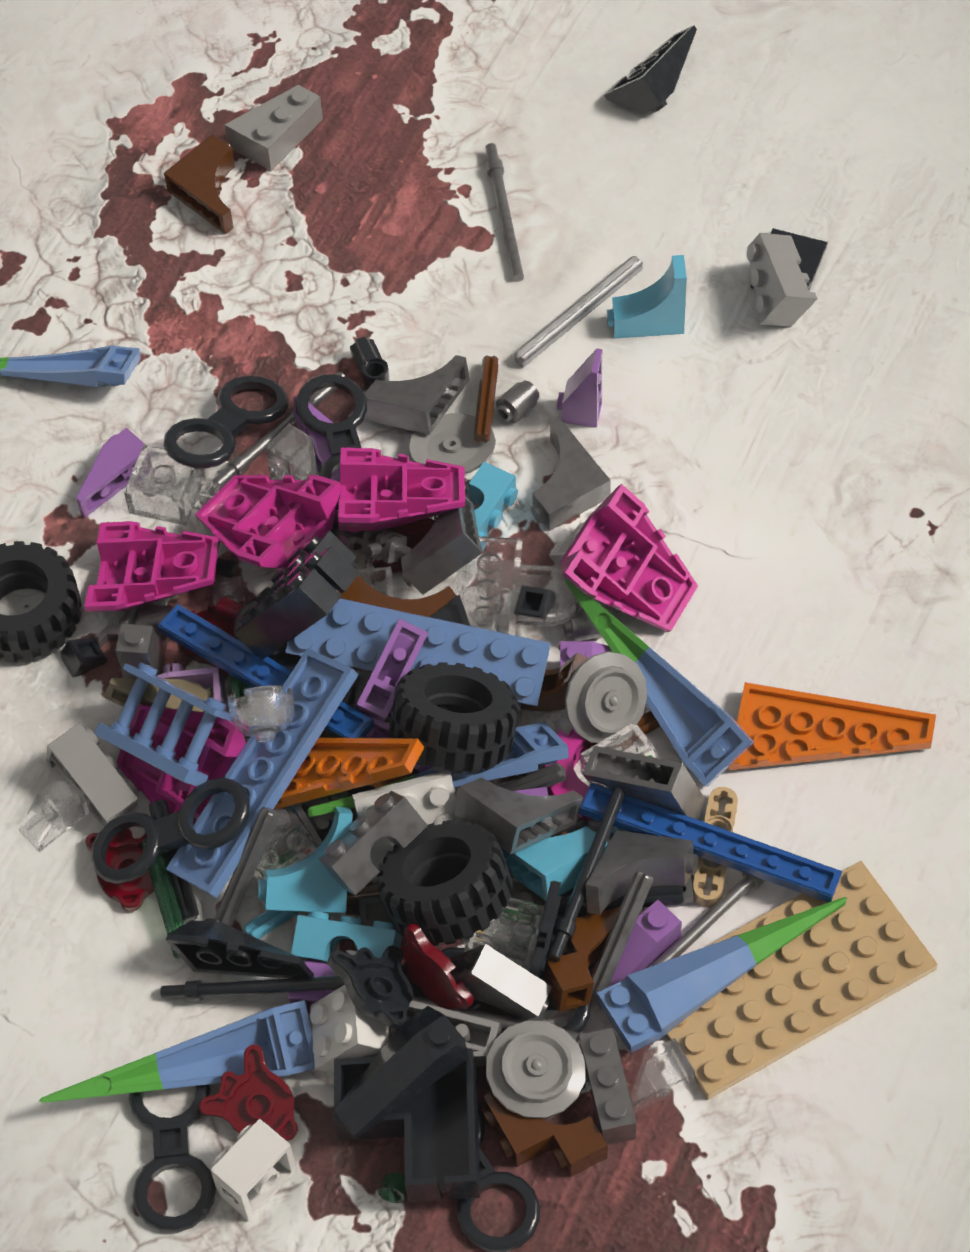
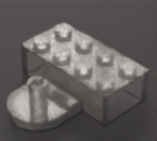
[455,536,580,636]

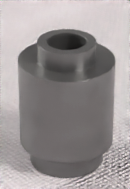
[496,380,540,423]
[562,608,607,641]

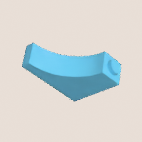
[607,255,687,338]
[257,807,353,913]
[501,826,608,901]

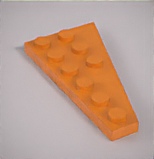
[728,682,936,771]
[273,738,424,810]

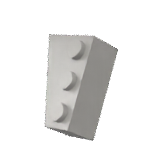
[746,233,818,327]

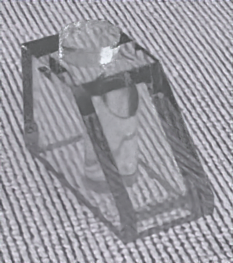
[18,773,90,852]
[630,1038,695,1115]

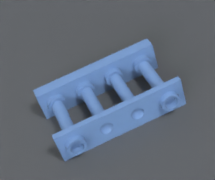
[94,662,235,786]

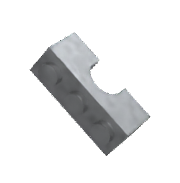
[319,791,428,895]
[579,1028,637,1145]

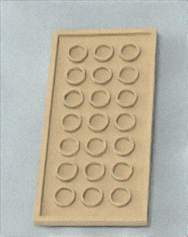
[665,860,938,1100]

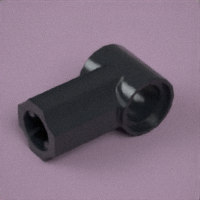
[350,337,390,391]

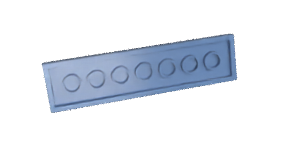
[285,599,551,707]
[166,648,359,898]

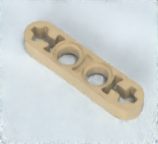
[693,787,738,907]

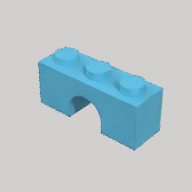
[469,462,518,549]
[291,911,402,963]

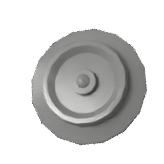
[409,413,496,474]
[565,652,647,744]
[486,1020,585,1119]

